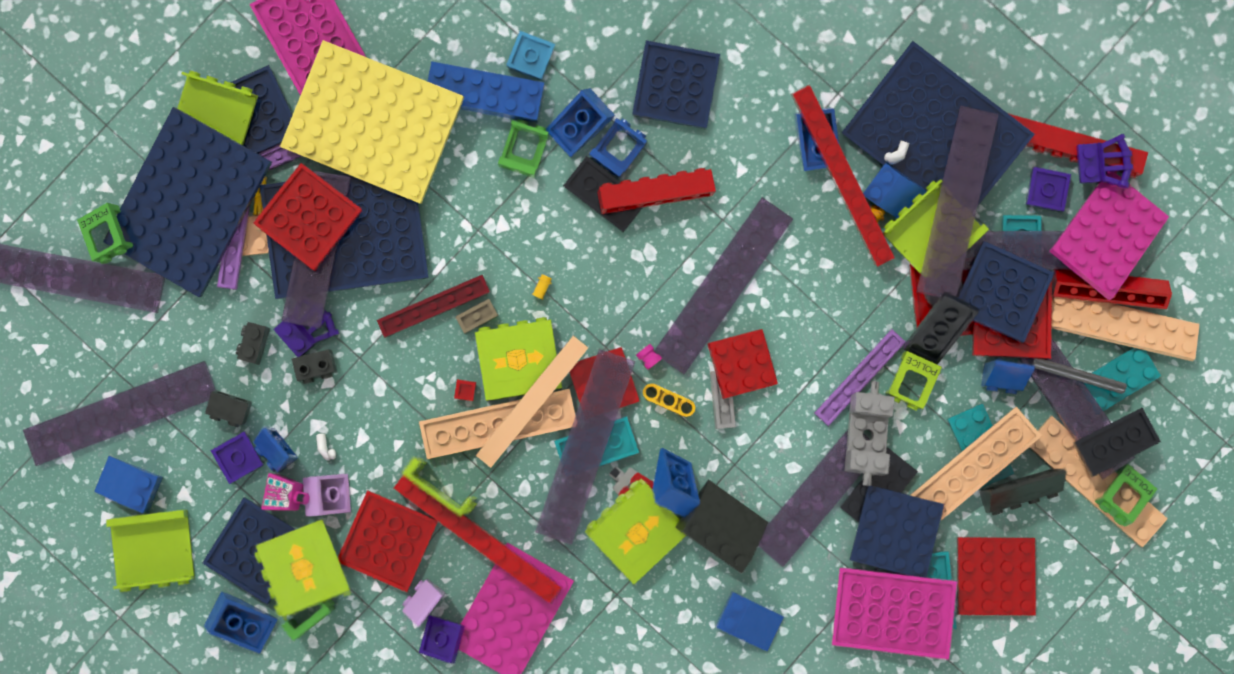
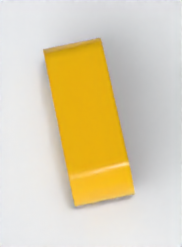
[642,383,695,417]

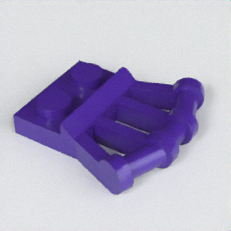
[1076,133,1134,188]
[273,295,339,357]

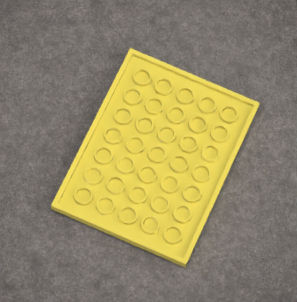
[280,40,465,204]

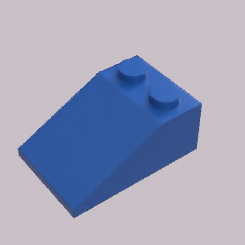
[546,88,616,157]
[794,107,839,171]
[863,162,927,218]
[981,360,1035,395]
[253,427,298,472]
[653,448,700,518]
[94,456,163,513]
[204,591,278,654]
[715,591,784,651]

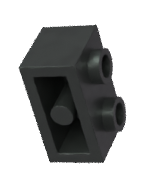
[236,322,270,365]
[292,349,337,384]
[205,390,252,427]

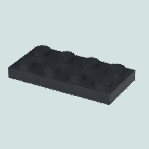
[563,156,642,233]
[904,292,979,365]
[1073,407,1161,477]
[839,447,918,523]

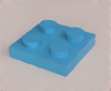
[506,31,555,81]

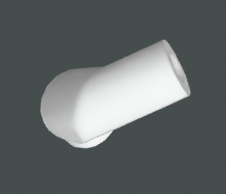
[884,141,910,165]
[316,434,336,461]

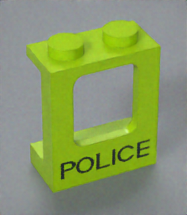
[885,351,942,411]

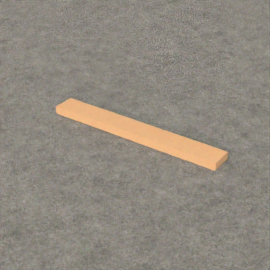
[476,335,588,467]

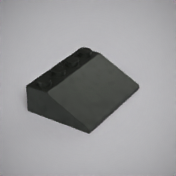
[979,468,1067,515]
[675,479,768,574]

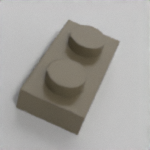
[456,299,498,334]

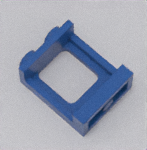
[589,118,647,180]

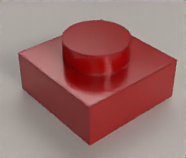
[454,379,476,401]

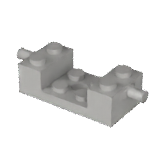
[845,381,894,486]

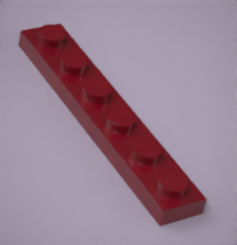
[377,275,490,338]

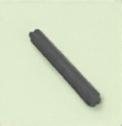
[1032,358,1127,394]

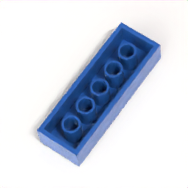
[427,61,545,124]

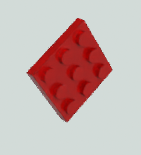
[707,329,778,399]
[569,347,640,420]

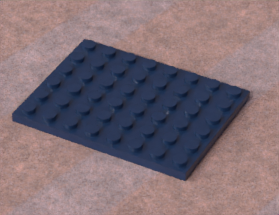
[841,41,1035,215]
[103,107,272,297]
[260,174,429,299]

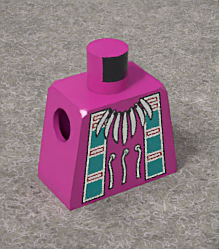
[262,473,309,511]

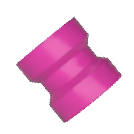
[636,343,662,370]

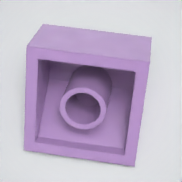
[303,474,351,516]
[402,579,446,627]

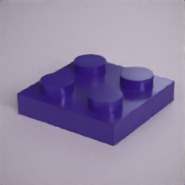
[1025,167,1071,212]
[210,431,264,484]
[419,615,465,664]

